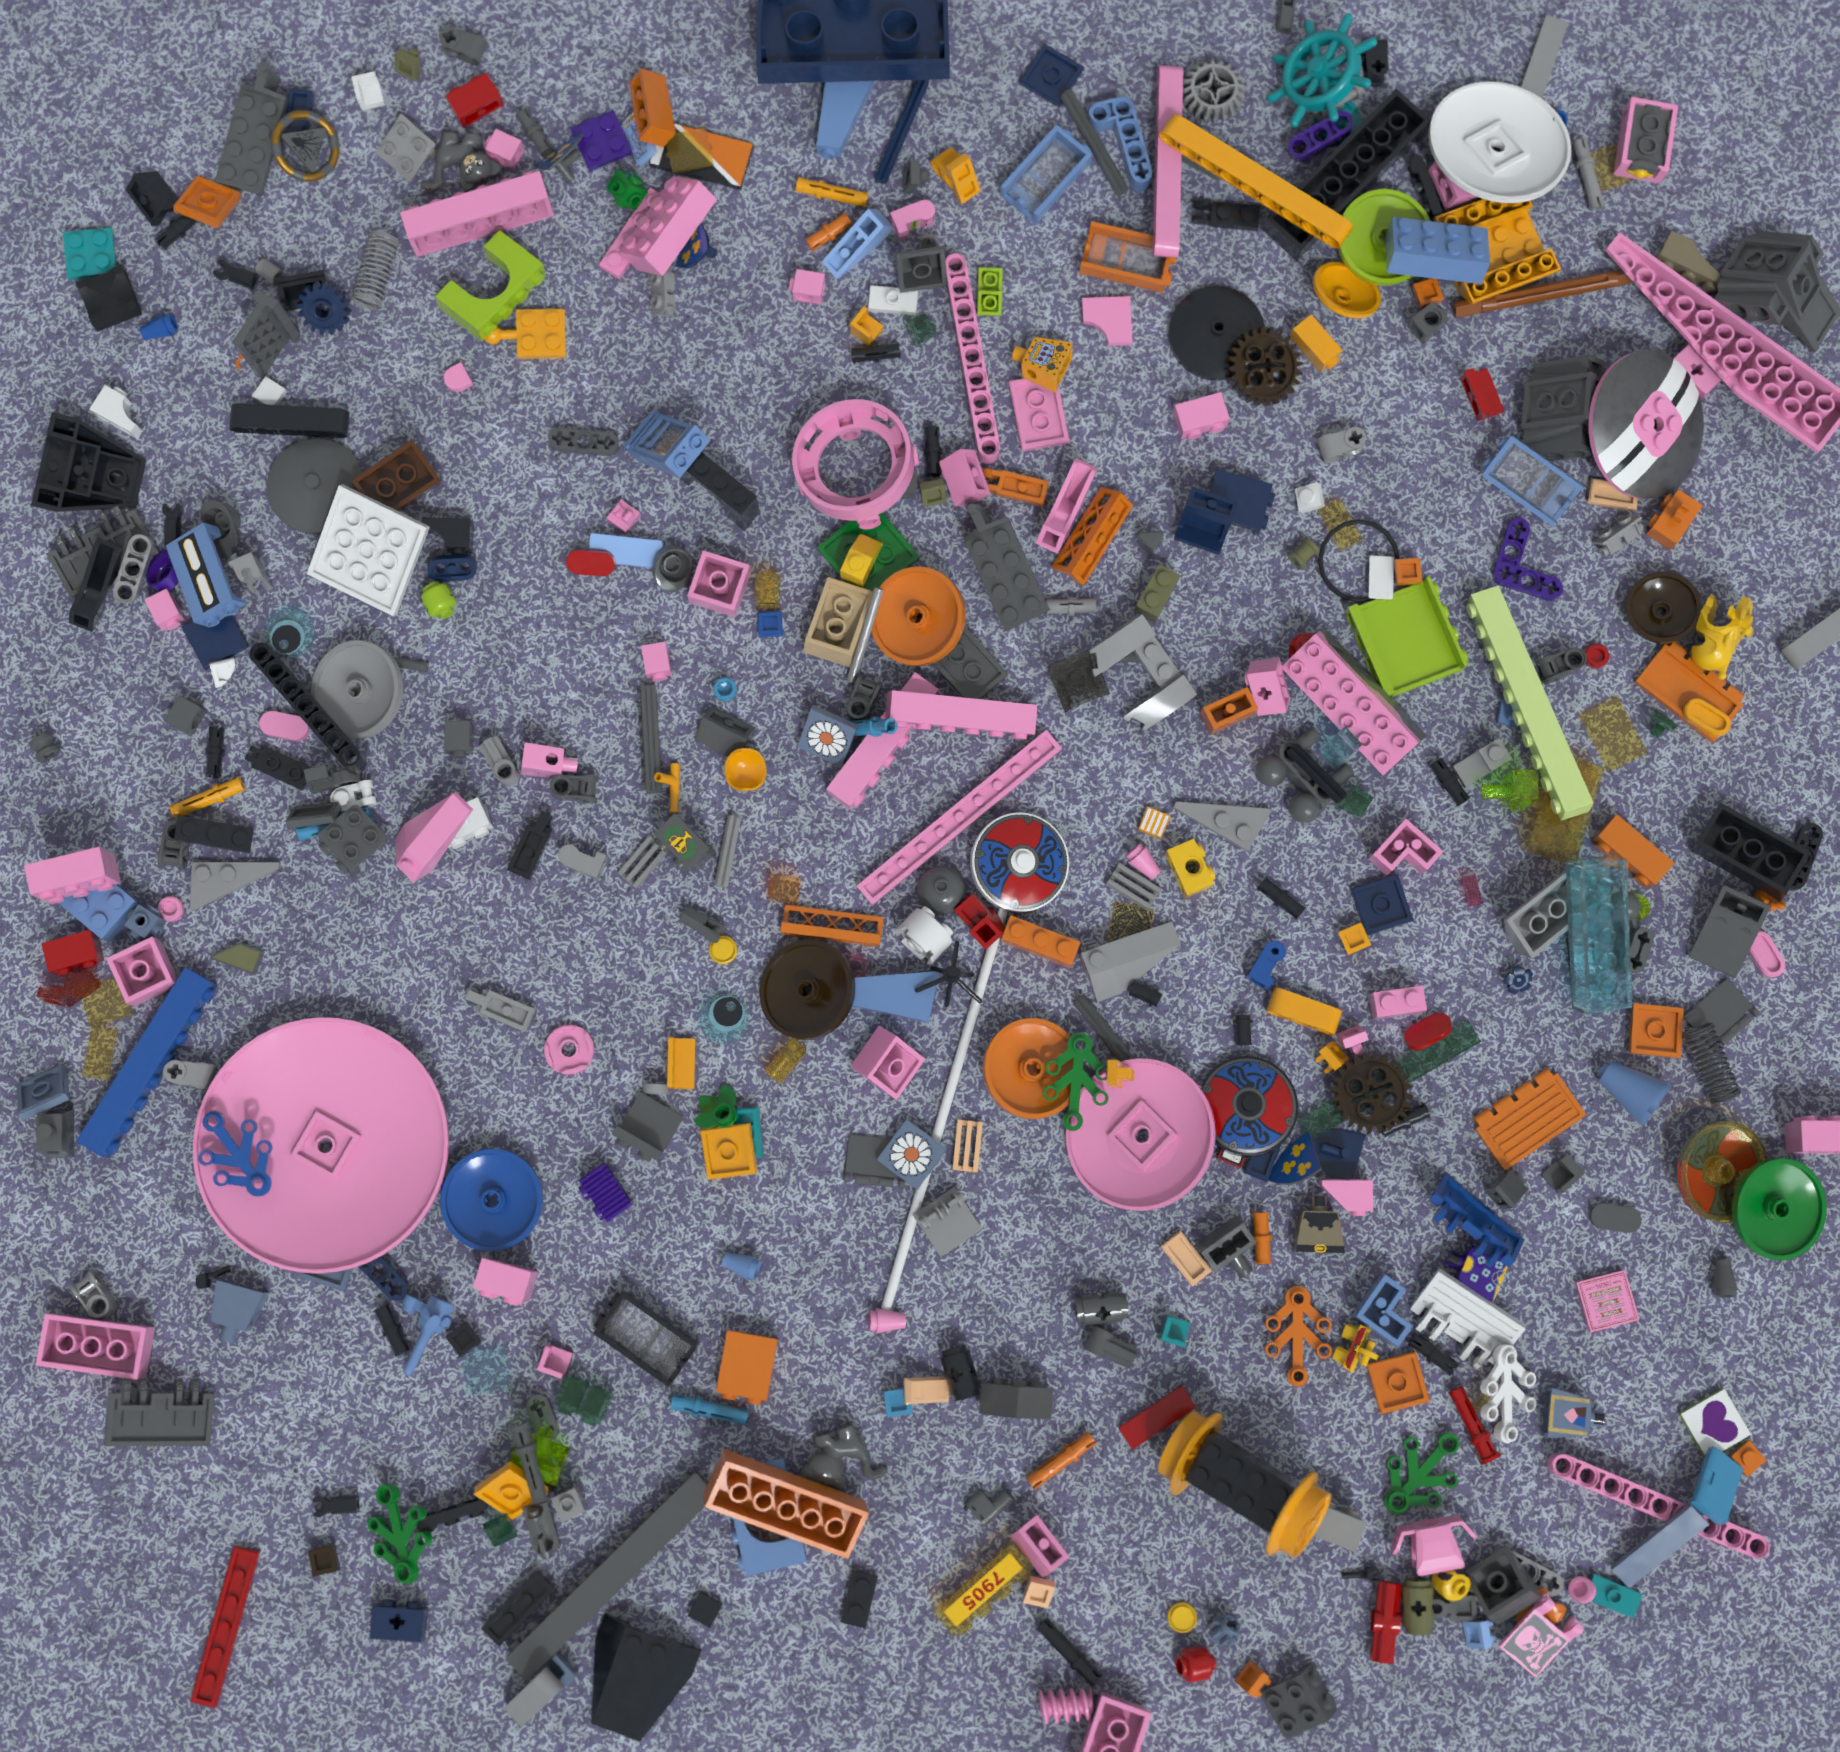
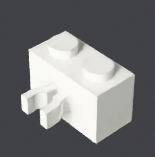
[448,797,493,849]

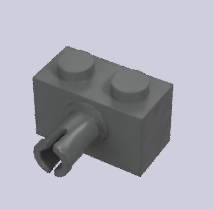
[1195,1216,1257,1278]

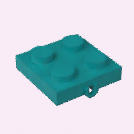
[63,228,117,281]

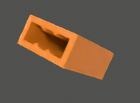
[716,1330,779,1405]

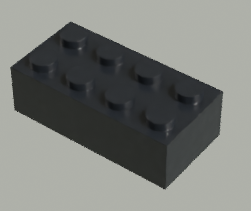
[1691,803,1811,901]

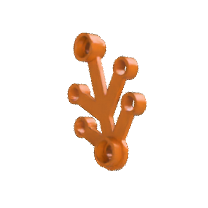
[1264,1286,1332,1387]

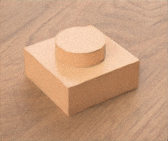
[1022,1576,1055,1608]

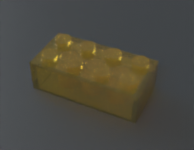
[1522,758,1605,865]

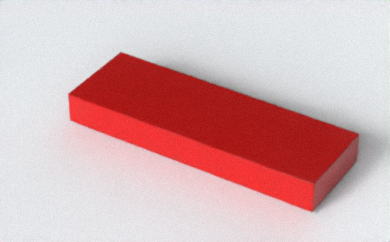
[1118,1385,1196,1450]

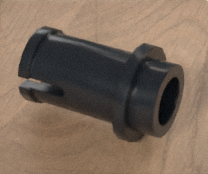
[1129,981,1162,1007]
[1233,1015,1253,1046]

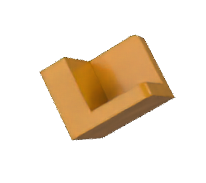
[850,306,884,347]

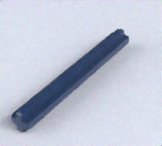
[875,80,929,184]

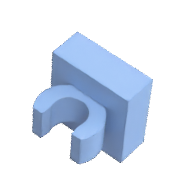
[1462,1620,1496,1649]

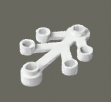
[1480,1344,1536,1443]

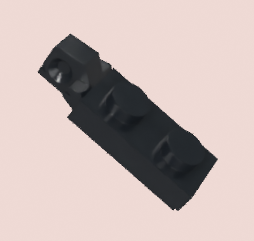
[507,811,553,881]

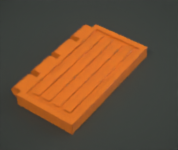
[1634,642,1744,743]
[1473,1068,1587,1171]

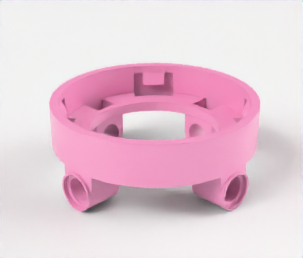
[792,399,920,529]

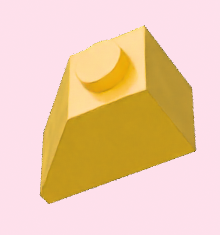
[840,534,883,588]

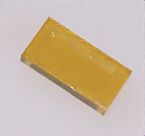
[1317,498,1363,552]
[82,1027,118,1080]

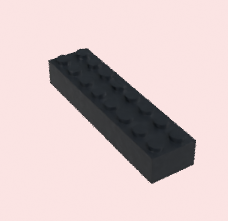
[1262,88,1431,261]

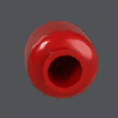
[1175,1646,1216,1683]

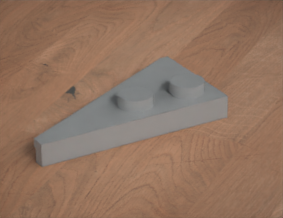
[1173,802,1272,852]
[190,862,281,911]

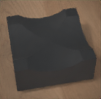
[75,265,142,332]

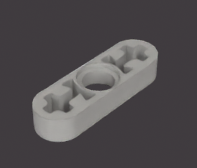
[1492,1547,1564,1596]

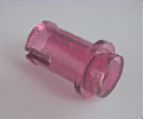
[1460,875,1484,907]

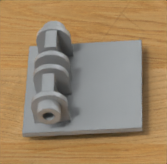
[375,114,437,183]
[913,1187,982,1257]

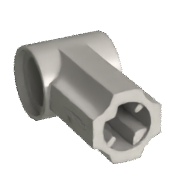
[479,736,520,786]

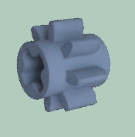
[1208,1613,1242,1647]

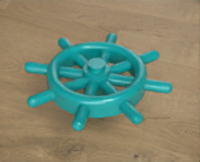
[1267,13,1377,128]

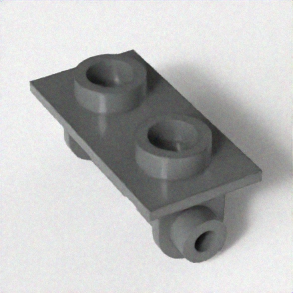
[522,1501,561,1559]

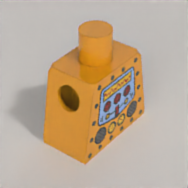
[1012,337,1073,393]

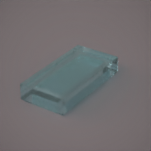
[1319,726,1362,771]

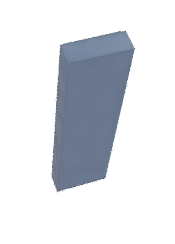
[1611,1503,1709,1588]

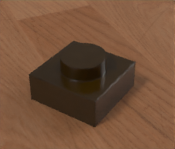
[308,1544,340,1577]

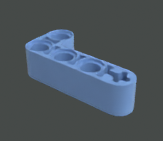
[1088,97,1152,192]

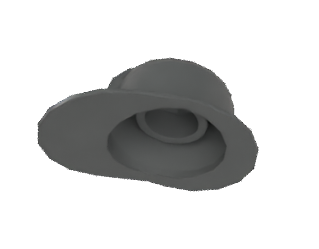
[200,500,241,558]

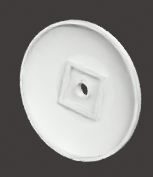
[1429,82,1571,203]

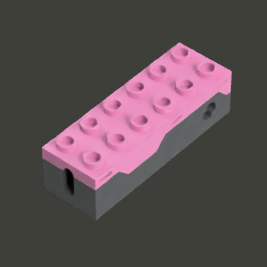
[1282,629,1427,775]

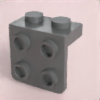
[317,805,387,878]
[612,1094,682,1162]
[1261,1662,1337,1738]

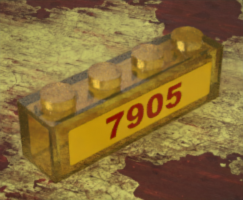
[933,1540,1033,1637]

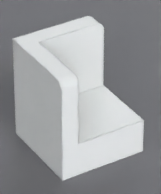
[351,71,385,110]

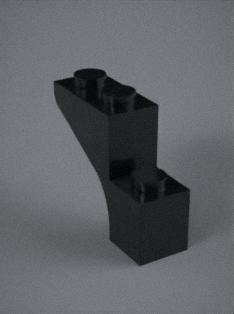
[69,538,122,632]

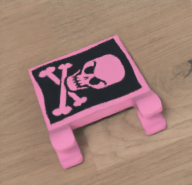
[1498,1593,1584,1677]

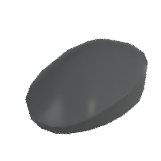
[652,545,692,592]

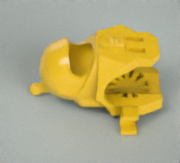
[1691,594,1754,680]

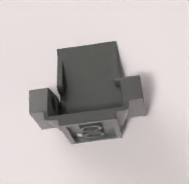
[1714,231,1840,352]
[1521,355,1606,461]

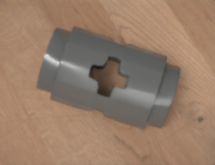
[1074,1291,1128,1325]

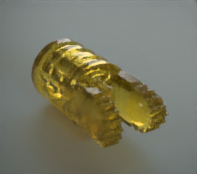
[764,1038,807,1085]

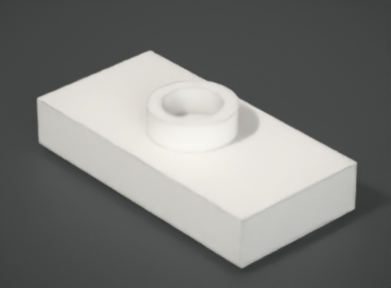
[868,286,918,316]

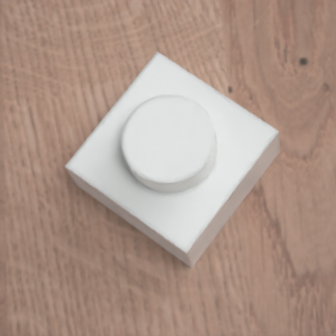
[1295,482,1325,513]

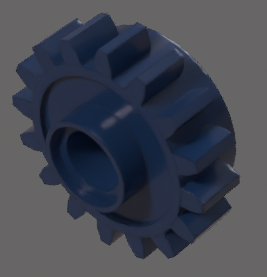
[296,281,352,335]

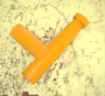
[654,763,680,813]

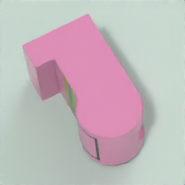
[890,200,935,241]

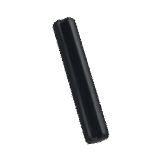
[1287,743,1347,803]

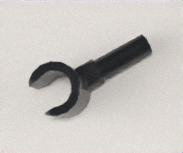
[195,1265,231,1289]
[1342,1566,1380,1583]

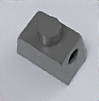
[36,1109,75,1159]

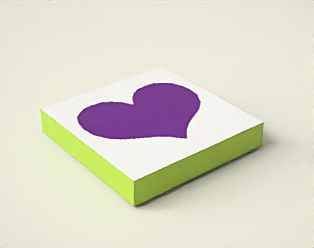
[1679,1389,1751,1458]

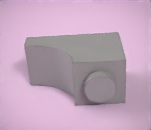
[1451,738,1512,788]

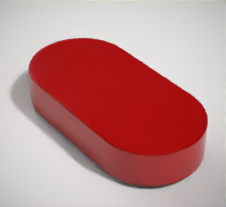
[566,549,616,576]
[1404,1013,1452,1051]

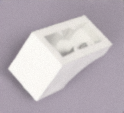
[90,385,143,439]

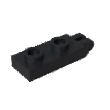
[244,745,312,791]

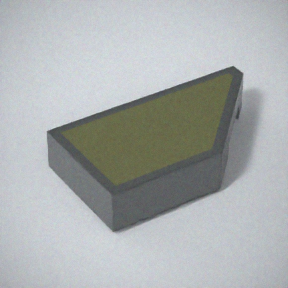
[210,943,265,975]

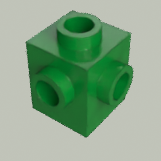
[605,168,649,211]

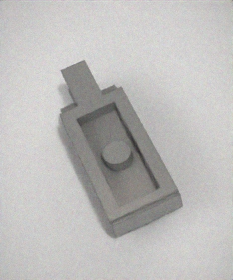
[465,989,536,1033]

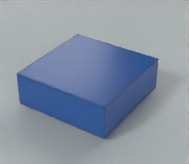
[757,611,783,638]

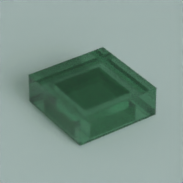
[483,1513,518,1547]

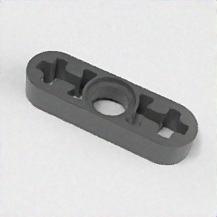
[548,428,620,456]

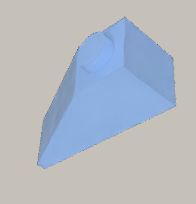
[822,209,894,279]

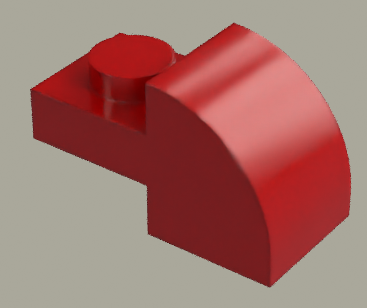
[954,893,1005,950]

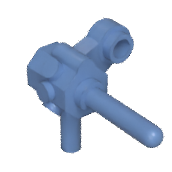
[401,1293,455,1376]

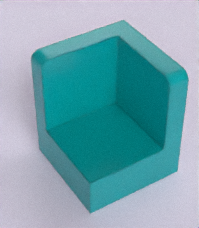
[1158,1315,1190,1348]

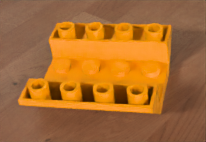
[1434,199,1561,304]

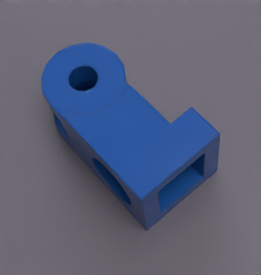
[1246,941,1286,991]

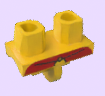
[1332,1324,1379,1373]

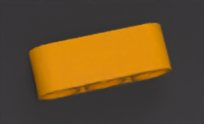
[1266,987,1343,1036]

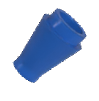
[139,313,179,341]

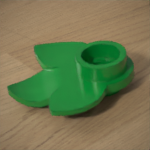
[694,1085,738,1129]

